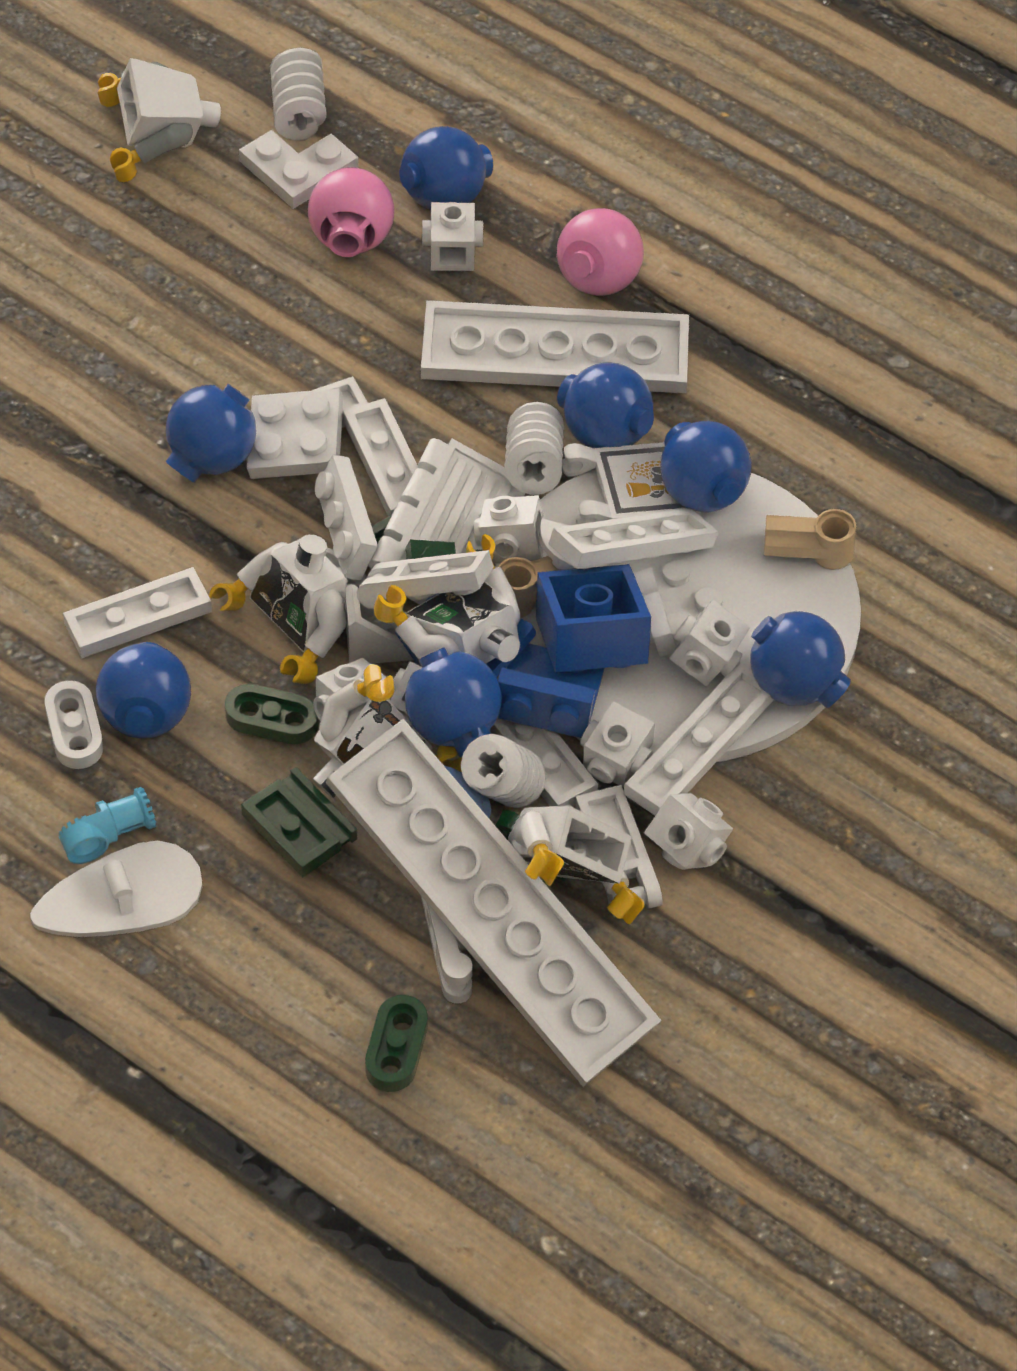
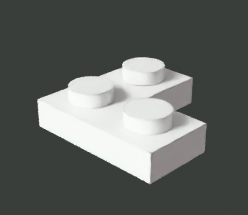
[239,130,358,209]

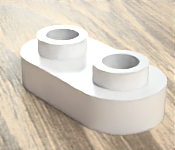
[45,681,103,769]

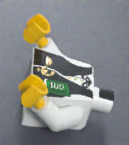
[209,534,347,684]
[374,534,520,663]
[508,806,644,925]

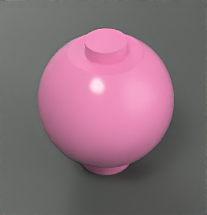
[308,167,394,257]
[557,208,644,296]

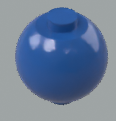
[399,126,493,210]
[557,362,654,448]
[165,384,256,483]
[660,421,752,512]
[750,611,851,708]
[96,642,191,738]
[405,647,502,758]

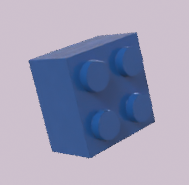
[536,564,651,673]

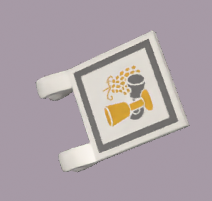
[562,442,700,524]

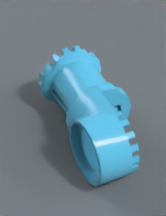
[59,787,156,864]

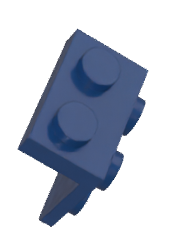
[498,643,604,738]

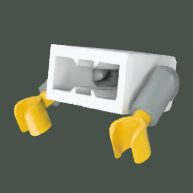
[97,58,221,182]

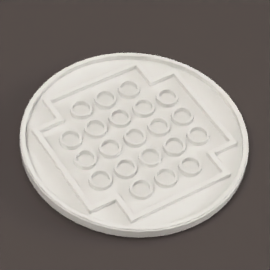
[495,469,861,762]

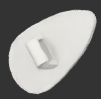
[30,840,203,937]

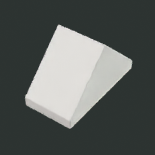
[345,584,413,663]

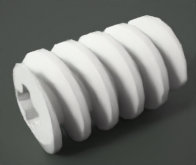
[270,48,326,141]
[504,402,564,495]
[461,734,546,808]

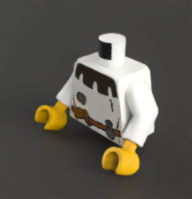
[313,664,462,798]

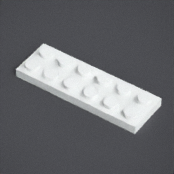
[421,300,689,393]

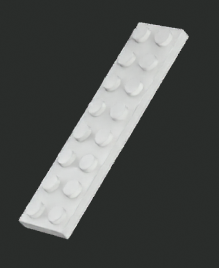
[326,718,662,1087]

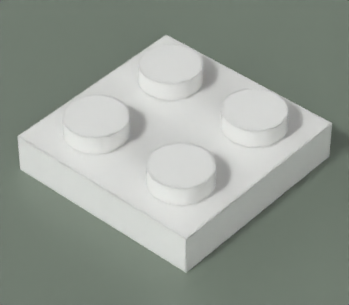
[247,388,343,479]

